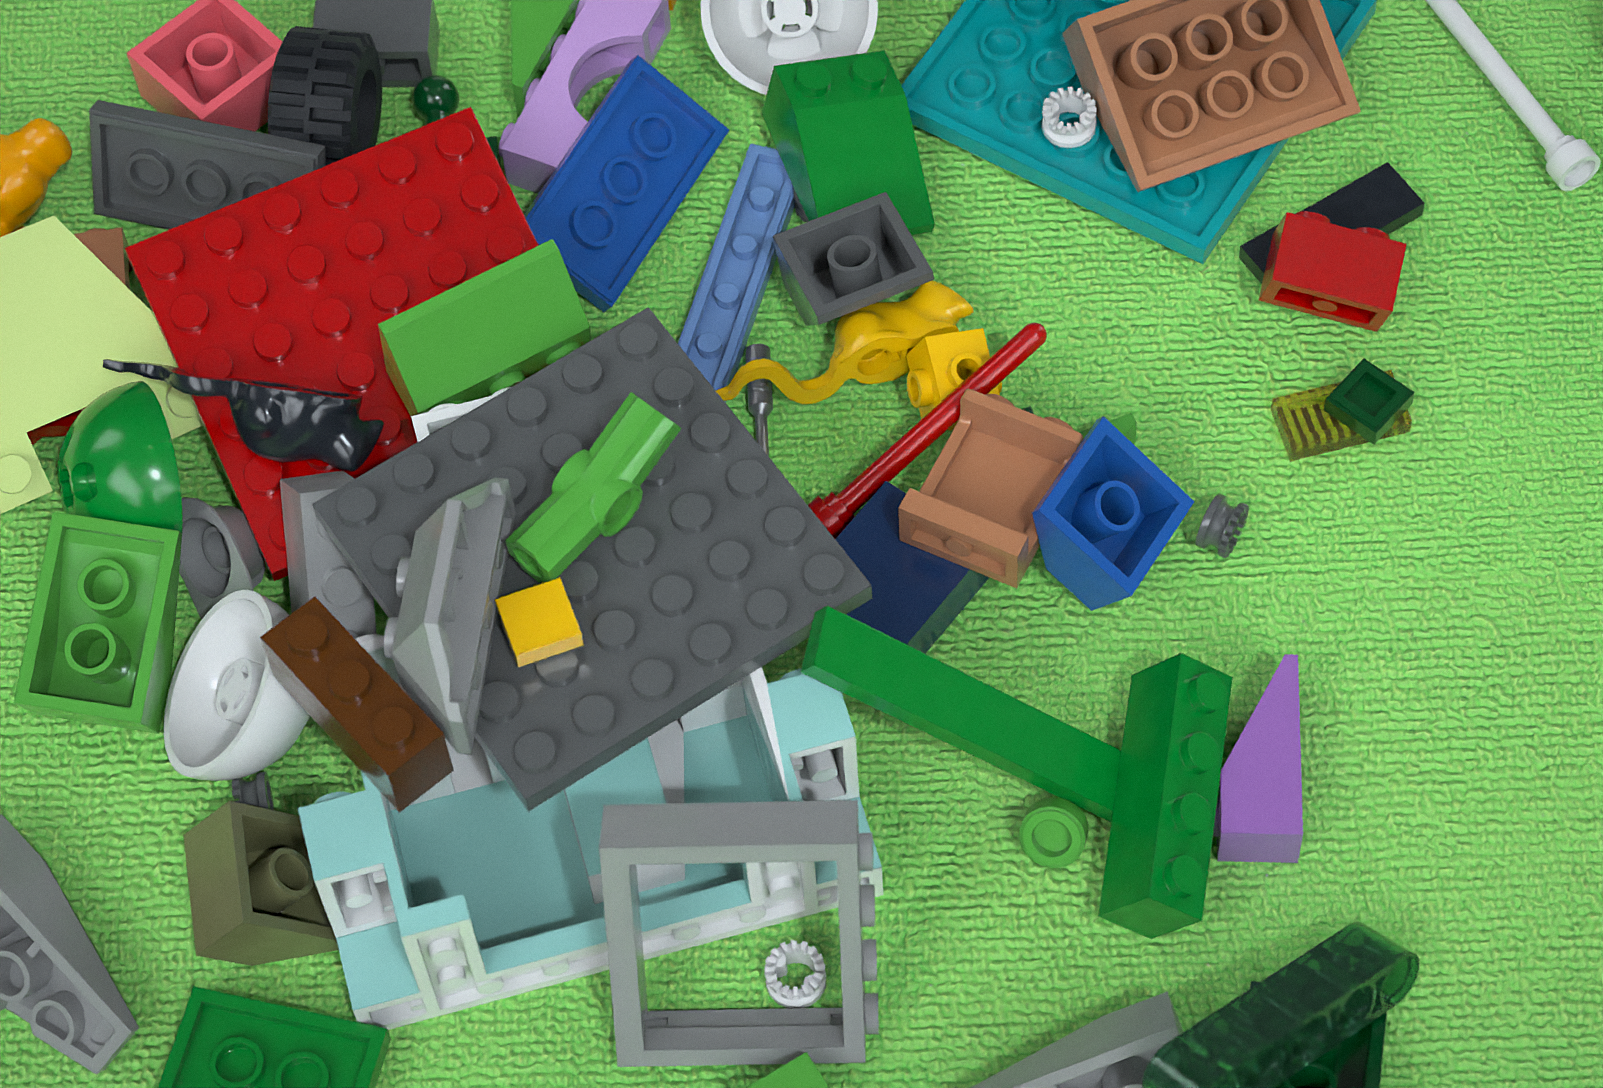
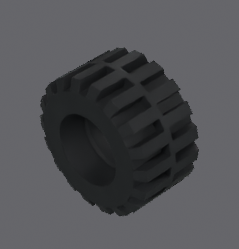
[268,26,382,165]

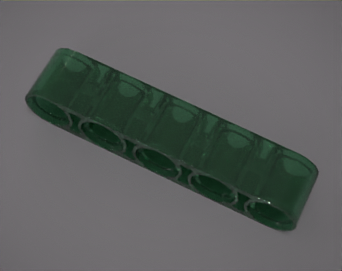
[1142,921,1420,1088]

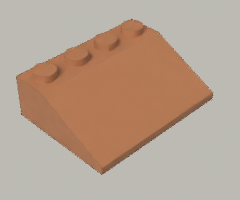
[1062,0,1361,192]

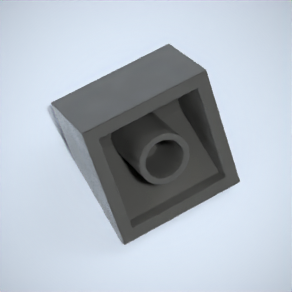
[773,192,934,325]

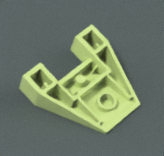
[0,216,203,514]

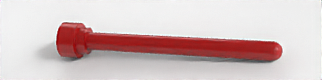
[807,322,1047,539]

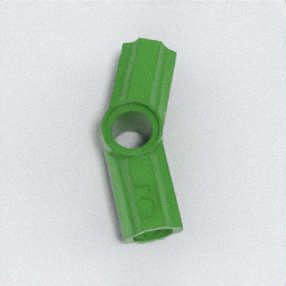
[505,392,681,583]

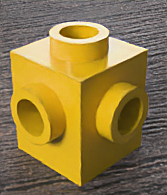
[906,328,1002,431]

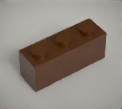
[260,596,454,813]

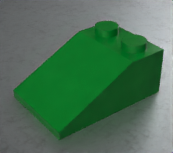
[762,50,935,235]

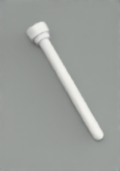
[1425,0,1601,191]

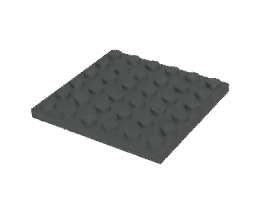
[313,307,872,812]

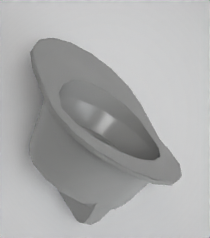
[179,497,265,619]

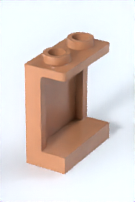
[898,389,1083,589]

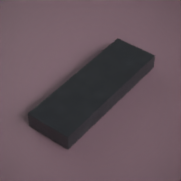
[1239,162,1425,284]

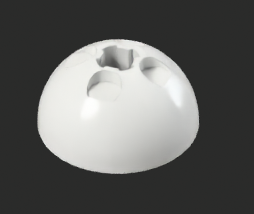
[701,0,878,95]
[164,590,310,781]

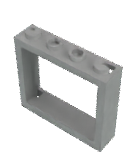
[599,800,879,1067]

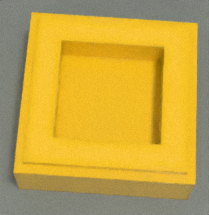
[495,578,584,668]

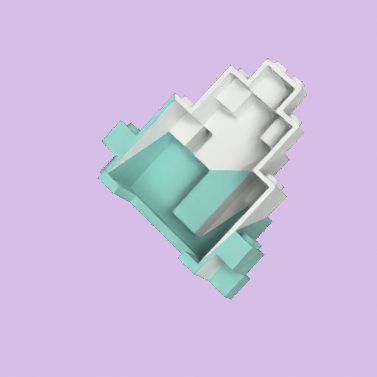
[298,387,883,1030]

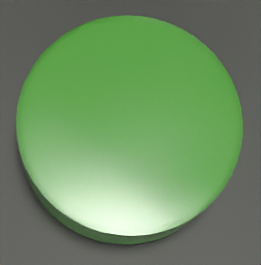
[1019,797,1089,868]

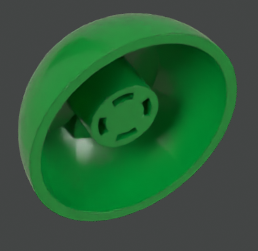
[58,381,183,543]

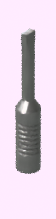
[746,344,773,457]

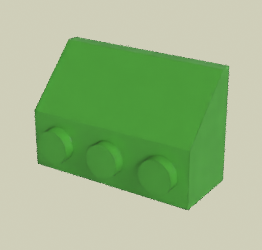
[378,239,591,416]

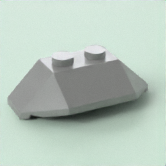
[384,478,516,754]

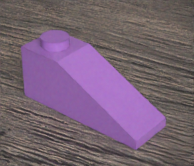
[1213,654,1303,863]

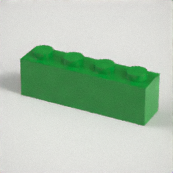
[1098,653,1233,939]

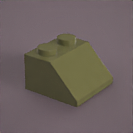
[184,800,339,966]

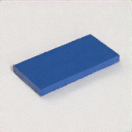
[524,55,729,313]

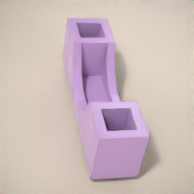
[499,0,671,194]

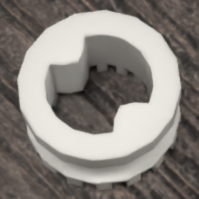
[1042,87,1097,148]
[764,940,826,1009]

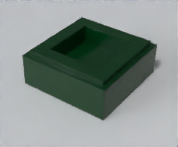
[1324,358,1414,445]

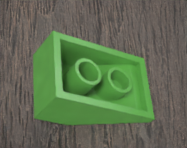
[13,512,182,734]

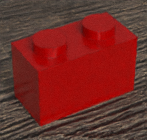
[1258,211,1407,332]

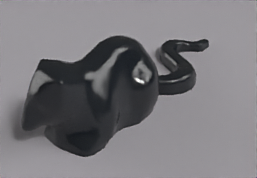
[103,359,384,472]

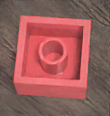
[127,0,283,131]

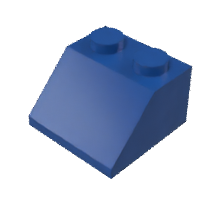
[1032,416,1194,611]

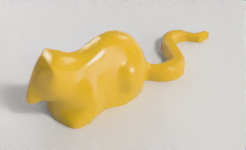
[715,280,974,404]

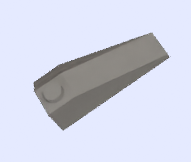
[0,815,139,1075]

